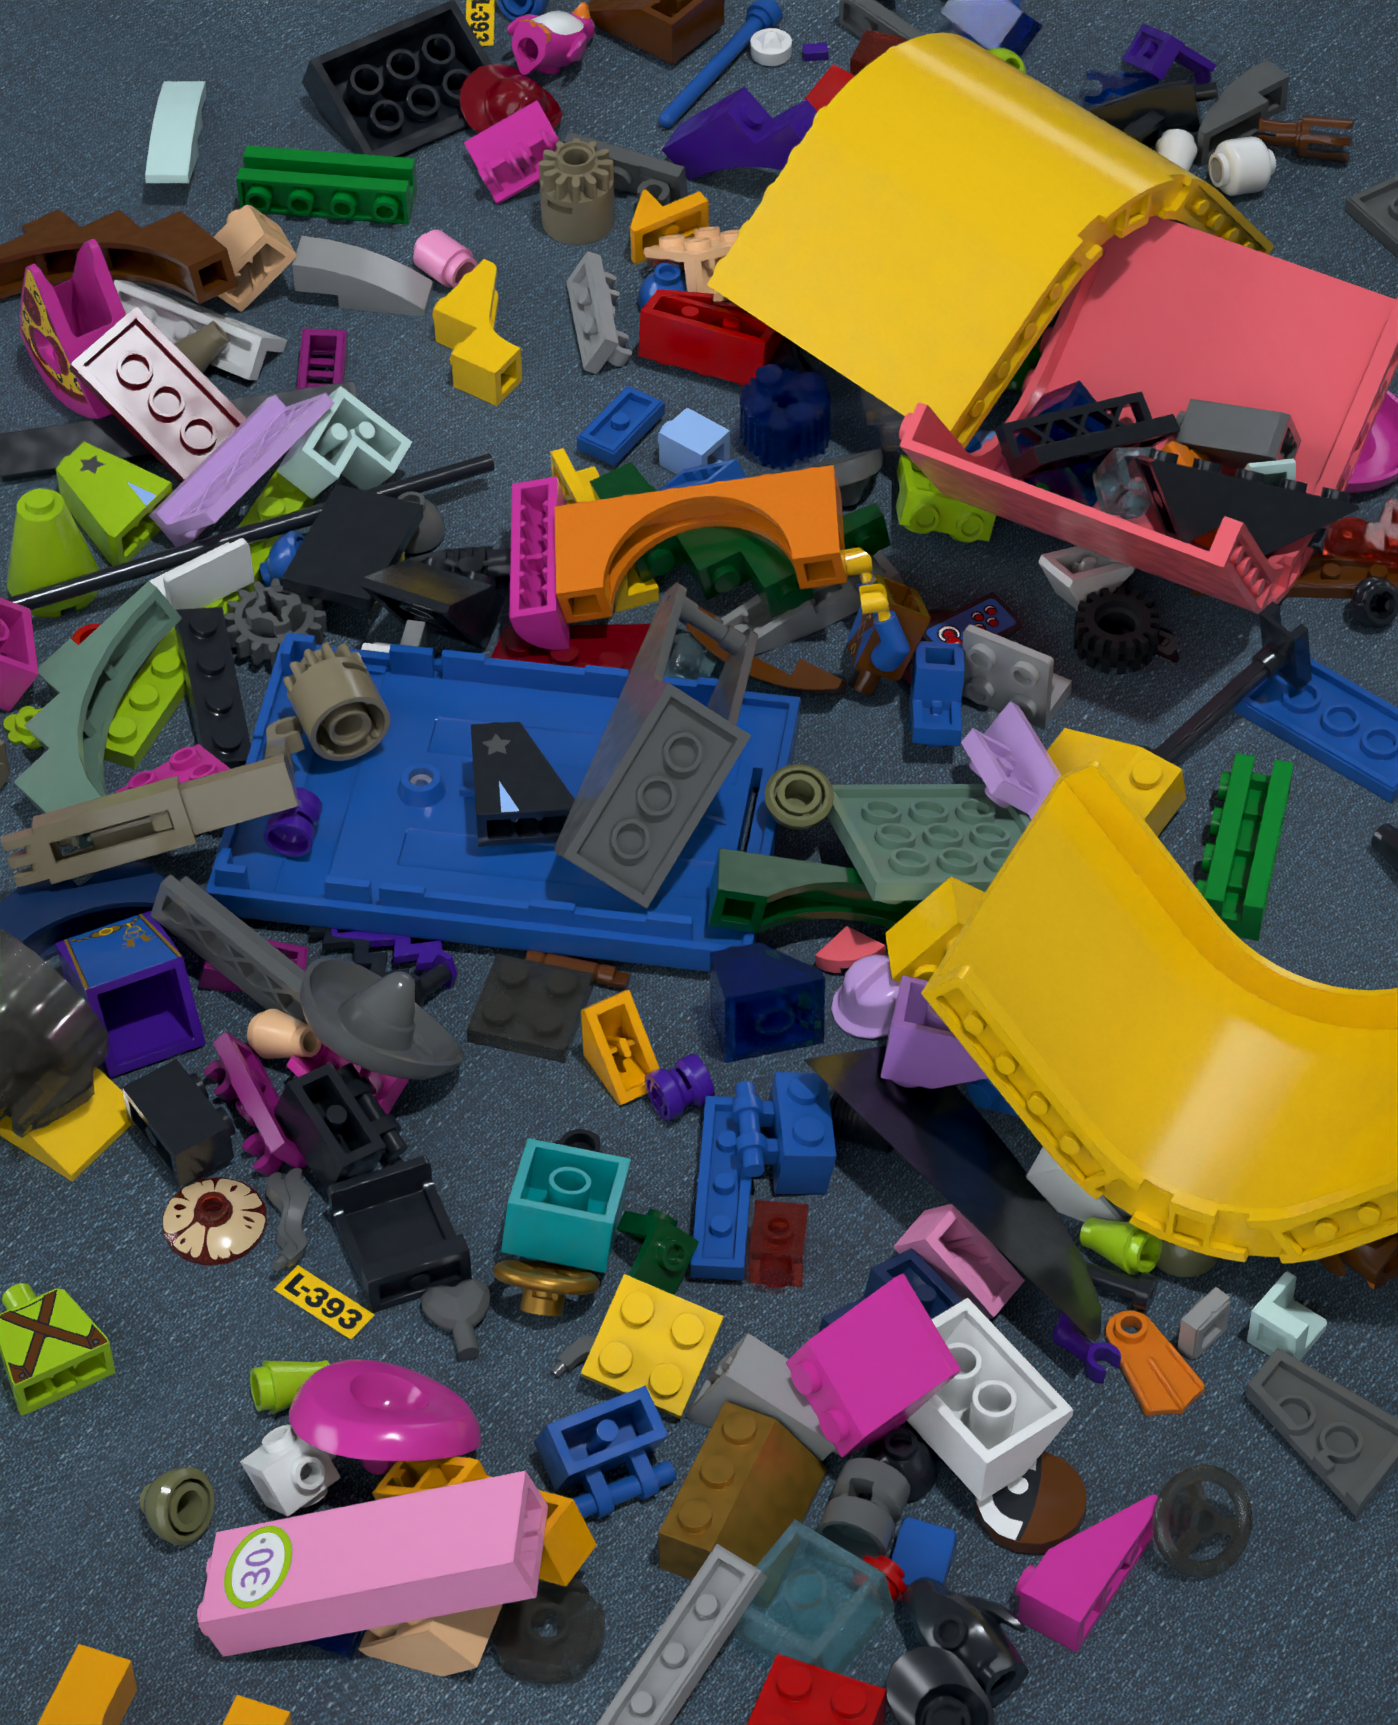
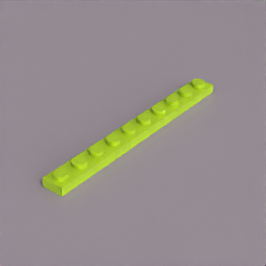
[103,470,320,770]

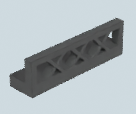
[150,874,307,1023]

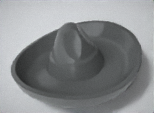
[300,957,464,1080]

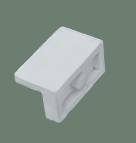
[150,538,255,610]

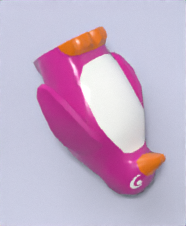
[507,2,595,75]

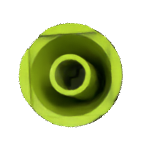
[7,488,99,618]

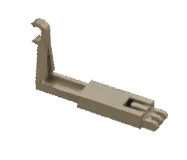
[0,716,305,887]

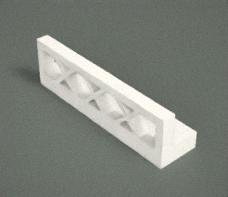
[114,280,287,380]

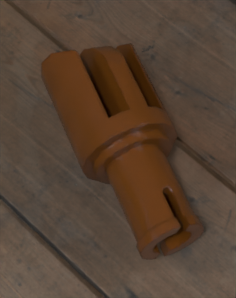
[1257,114,1354,162]

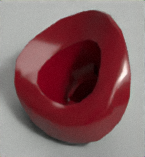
[460,64,563,134]

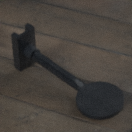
[1131,601,1312,763]

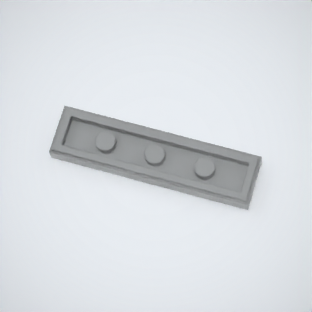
[597,1544,767,1725]

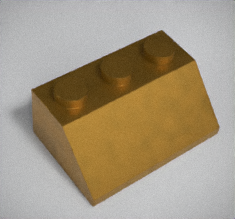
[658,1401,827,1606]

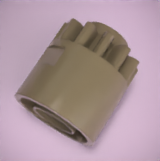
[539,138,615,245]
[283,642,390,761]

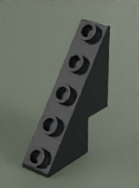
[1134,448,1359,556]

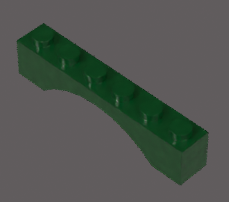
[709,848,923,933]

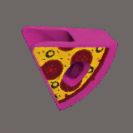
[19,239,126,419]

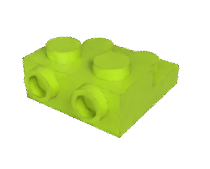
[896,455,996,543]

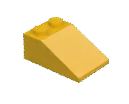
[1047,728,1186,837]

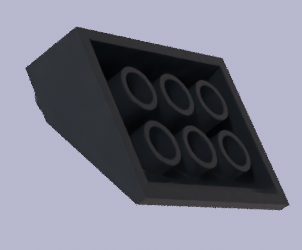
[302,0,492,157]

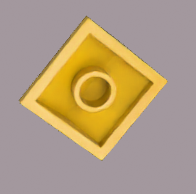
[0,1061,132,1182]

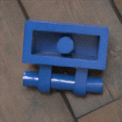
[732,1072,837,1195]
[534,1385,676,1518]

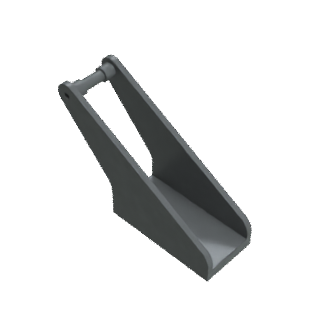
[555,583,758,909]

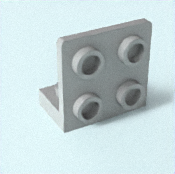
[962,624,1072,730]

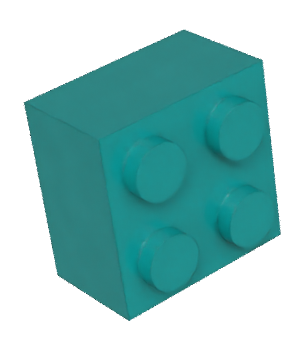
[501,1138,631,1273]

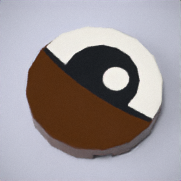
[976,1451,1086,1554]

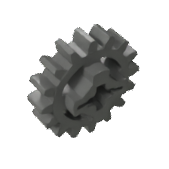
[224,578,327,667]

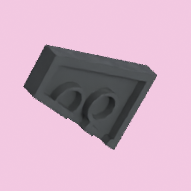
[1246,1348,1398,1518]

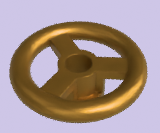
[493,1260,600,1316]

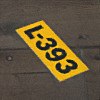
[466,0,495,46]
[274,1265,375,1340]

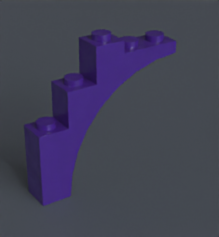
[661,86,817,181]

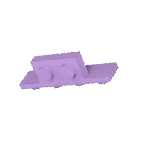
[961,702,1061,820]

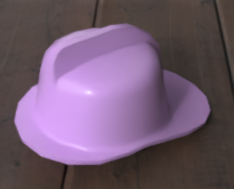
[831,955,900,1039]

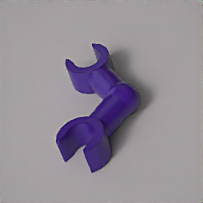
[1052,1288,1122,1384]

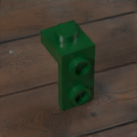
[616,1209,699,1295]

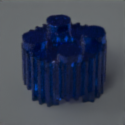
[740,364,831,470]

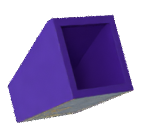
[55,911,206,1078]

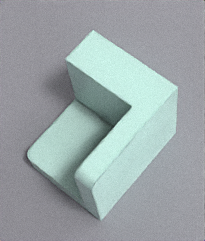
[1247,1271,1327,1361]

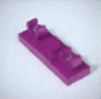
[204,1032,308,1176]

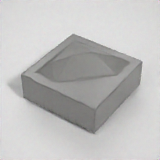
[1177,1287,1231,1361]

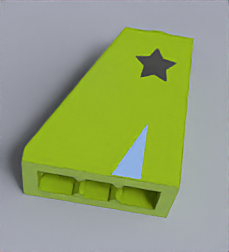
[56,441,173,566]

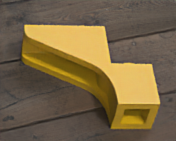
[432,259,523,406]

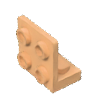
[644,226,740,302]

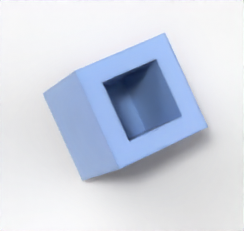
[658,408,730,475]

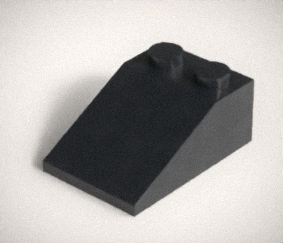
[360,557,505,650]

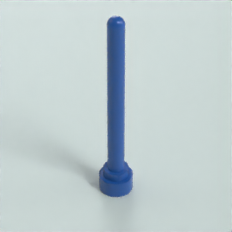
[658,0,783,128]

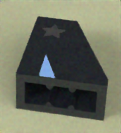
[471,722,575,847]

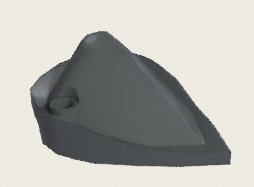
[808,448,884,507]

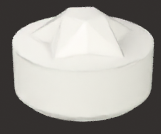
[750,28,792,66]

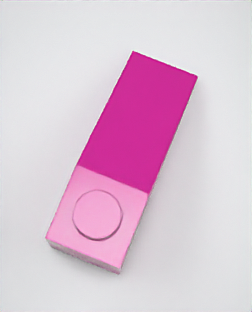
[1015,1494,1163,1653]

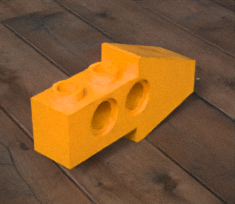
[372,1457,597,1587]

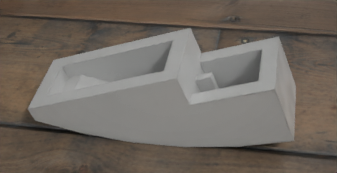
[292,236,433,317]

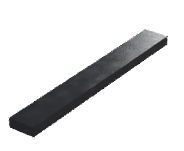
[0,381,358,482]

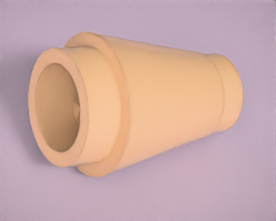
[247,1009,322,1059]

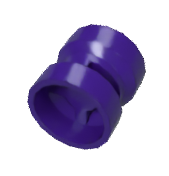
[264,787,322,857]
[645,1053,715,1121]

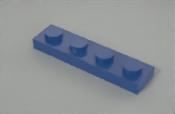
[691,1096,752,1280]

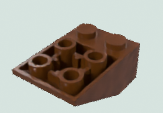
[588,0,725,65]

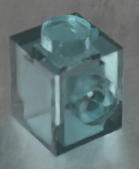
[1092,447,1156,519]

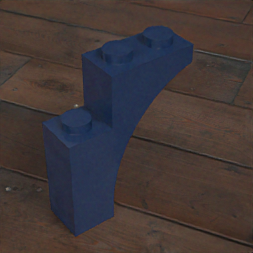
[0,860,177,995]

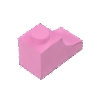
[893,1204,1025,1319]

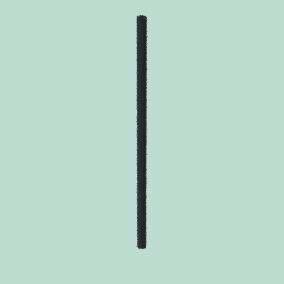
[7,453,495,611]

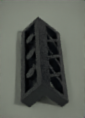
[994,391,1180,480]

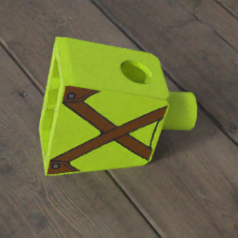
[0,1283,116,1416]

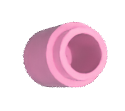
[413,229,477,288]

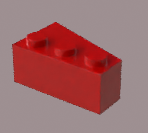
[638,289,786,390]

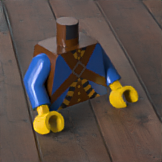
[845,547,931,695]

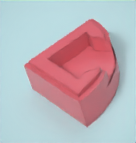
[815,926,887,973]

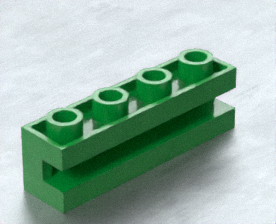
[236,145,417,225]
[1196,753,1294,941]

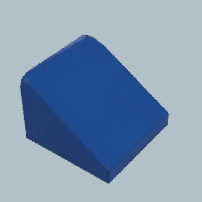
[891,1517,957,1587]

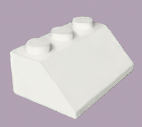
[907,1298,1073,1501]

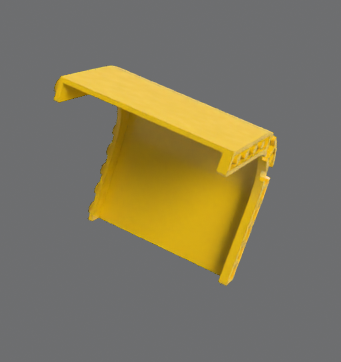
[707,32,1275,449]
[921,760,1398,1263]

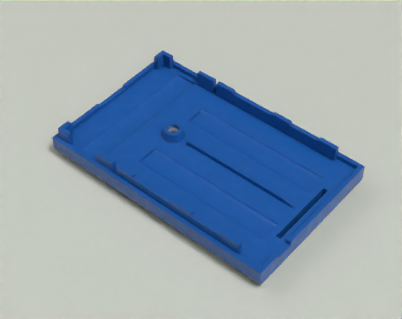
[206,633,800,976]

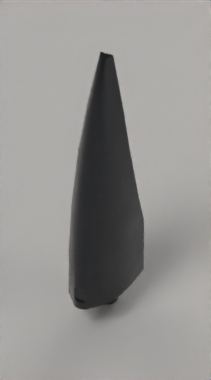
[1084,78,1219,132]

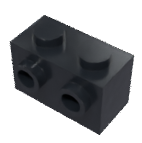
[122,1059,236,1187]

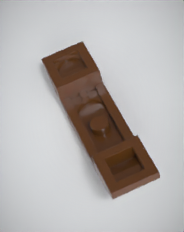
[685,606,849,695]

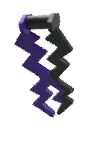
[309,926,457,1007]

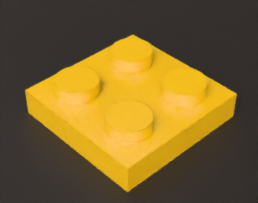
[580,1274,724,1419]

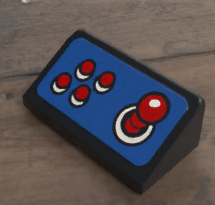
[920,592,1023,644]

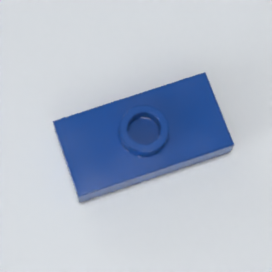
[576,385,665,466]

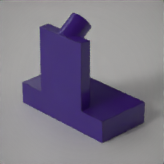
[1121,23,1217,84]

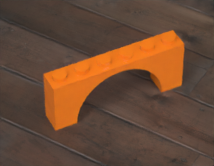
[554,465,847,623]

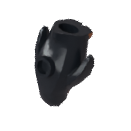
[902,1577,1029,1706]

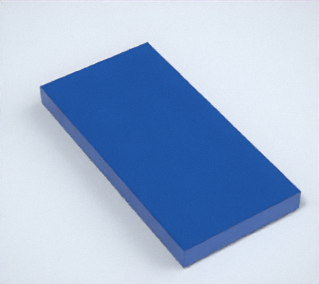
[1234,658,1398,804]

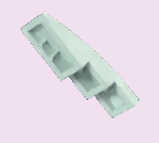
[145,81,206,183]

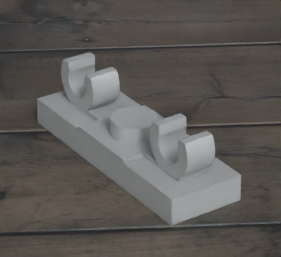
[566,251,632,374]

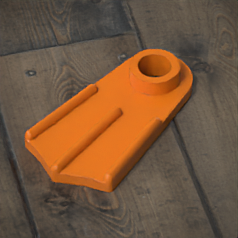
[1106,1310,1205,1416]

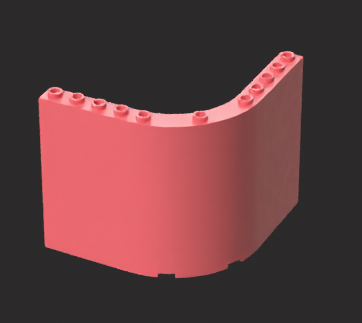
[899,216,1398,614]

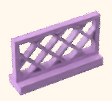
[149,393,334,547]

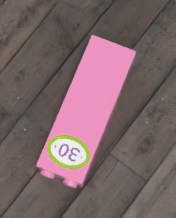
[197,1471,548,1657]

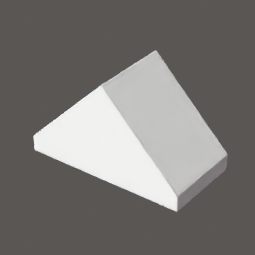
[1038,546,1135,611]

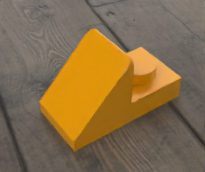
[630,189,709,265]

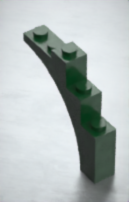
[589,462,891,618]

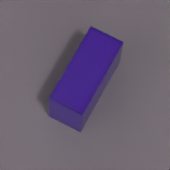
[802,42,829,62]

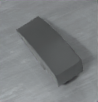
[1195,59,1290,167]

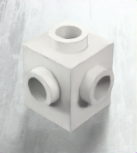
[240,1425,341,1516]

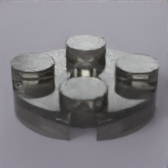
[491,1578,605,1684]

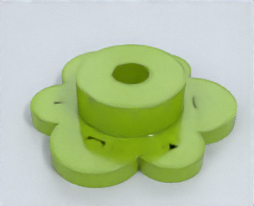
[3,706,43,749]

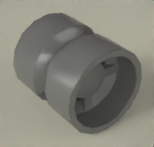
[817,1458,910,1564]

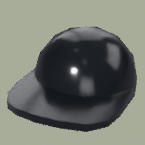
[885,1646,995,1725]

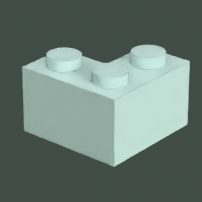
[277,386,412,499]

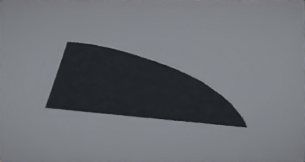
[804,1045,1102,1342]

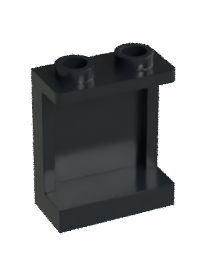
[327,1155,472,1313]

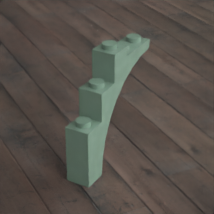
[13,581,182,849]

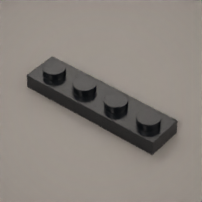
[175,607,251,769]

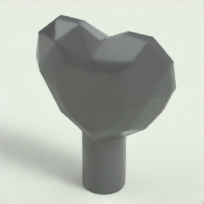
[421,1278,491,1360]

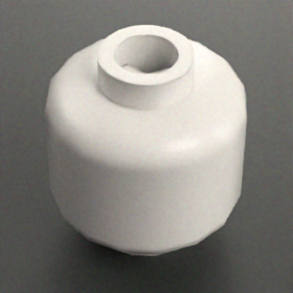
[1208,136,1276,196]

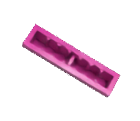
[510,476,570,650]

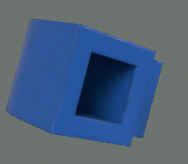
[909,641,965,747]

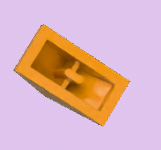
[581,990,659,1105]

